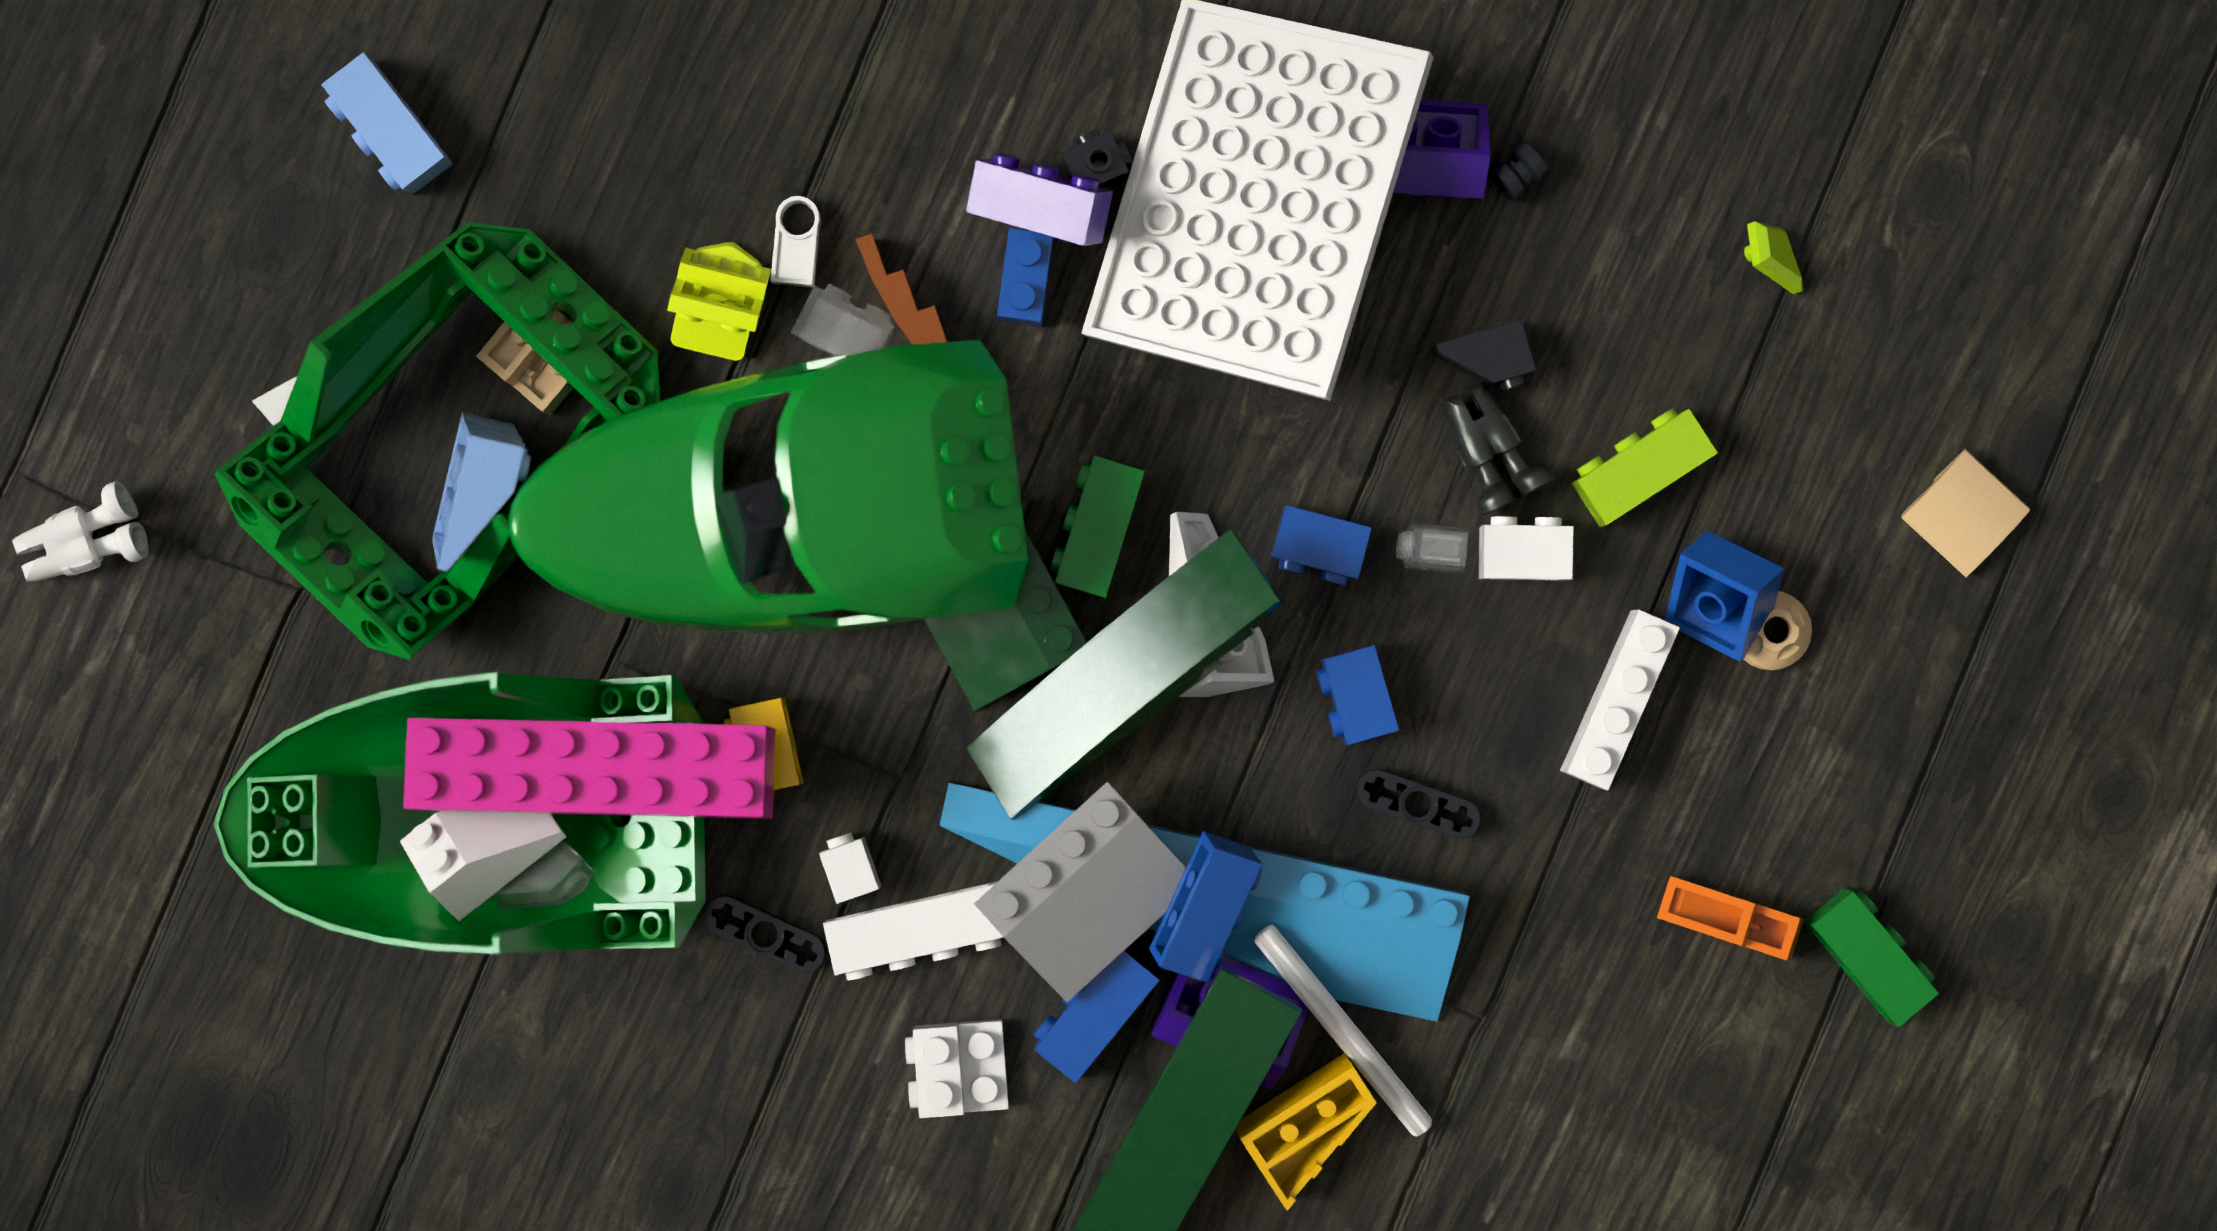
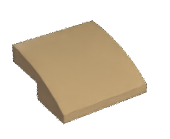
[476,311,574,417]
[1901,448,2030,577]

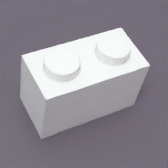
[1479,517,1573,581]

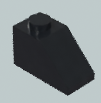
[1432,320,1536,391]
[714,478,788,583]

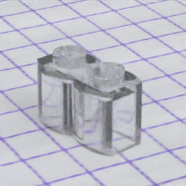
[1396,523,1468,573]

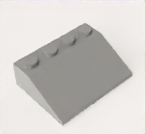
[974,782,1186,1002]

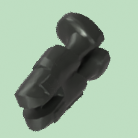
[1443,381,1555,516]

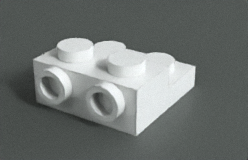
[905,1019,1009,1118]

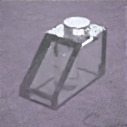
[491,840,595,909]

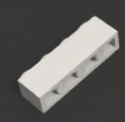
[1560,610,1680,790]
[823,881,1003,980]

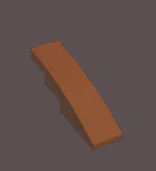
[855,234,948,344]

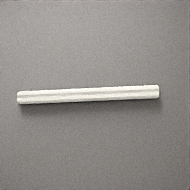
[1255,925,1432,1137]

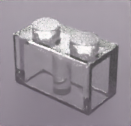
[791,284,897,357]

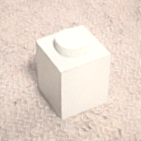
[819,832,881,904]

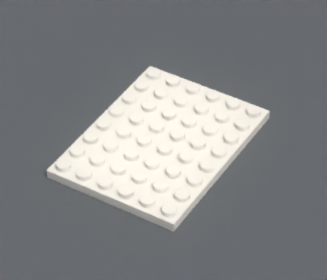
[1082,0,1434,401]

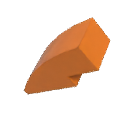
[1657,876,1804,961]

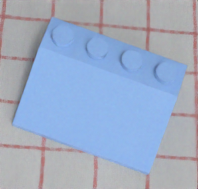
[432,412,530,571]

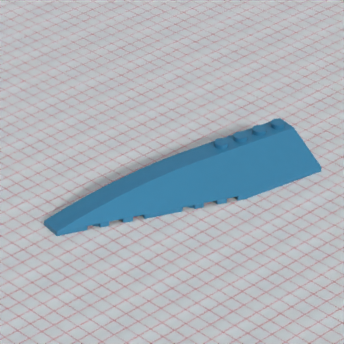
[940,782,1469,1022]

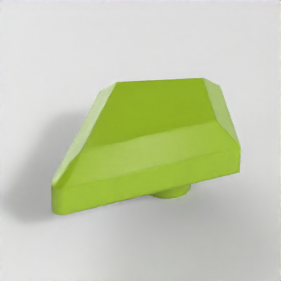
[1744,221,1803,294]

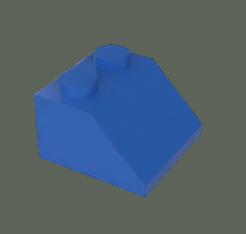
[1665,531,1784,662]

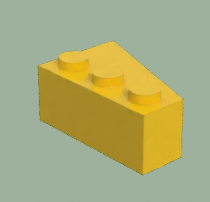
[1236,1053,1376,1211]

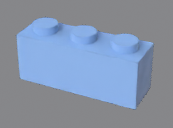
[321,52,453,195]

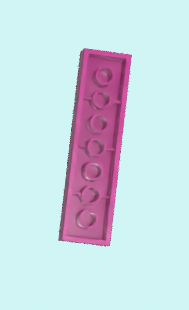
[403,718,776,819]

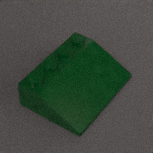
[924,530,1087,711]

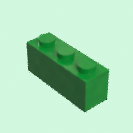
[1049,456,1145,599]
[1803,888,1939,1028]

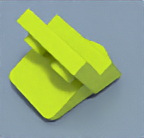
[667,242,772,361]

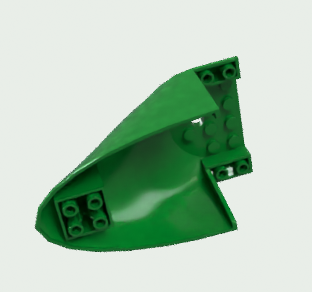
[214,672,706,954]

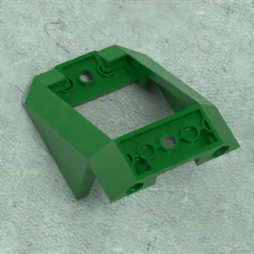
[215,222,660,660]

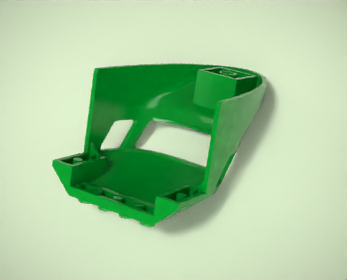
[508,340,1028,634]

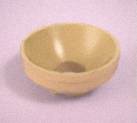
[1743,591,1812,670]

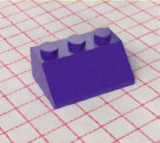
[1393,99,1491,199]
[1151,955,1308,1090]

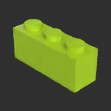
[1571,408,1718,527]

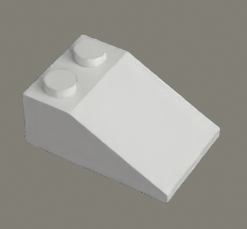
[400,811,566,921]

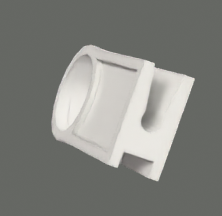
[771,196,821,288]

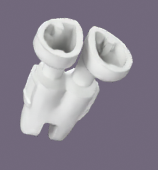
[12,481,149,582]

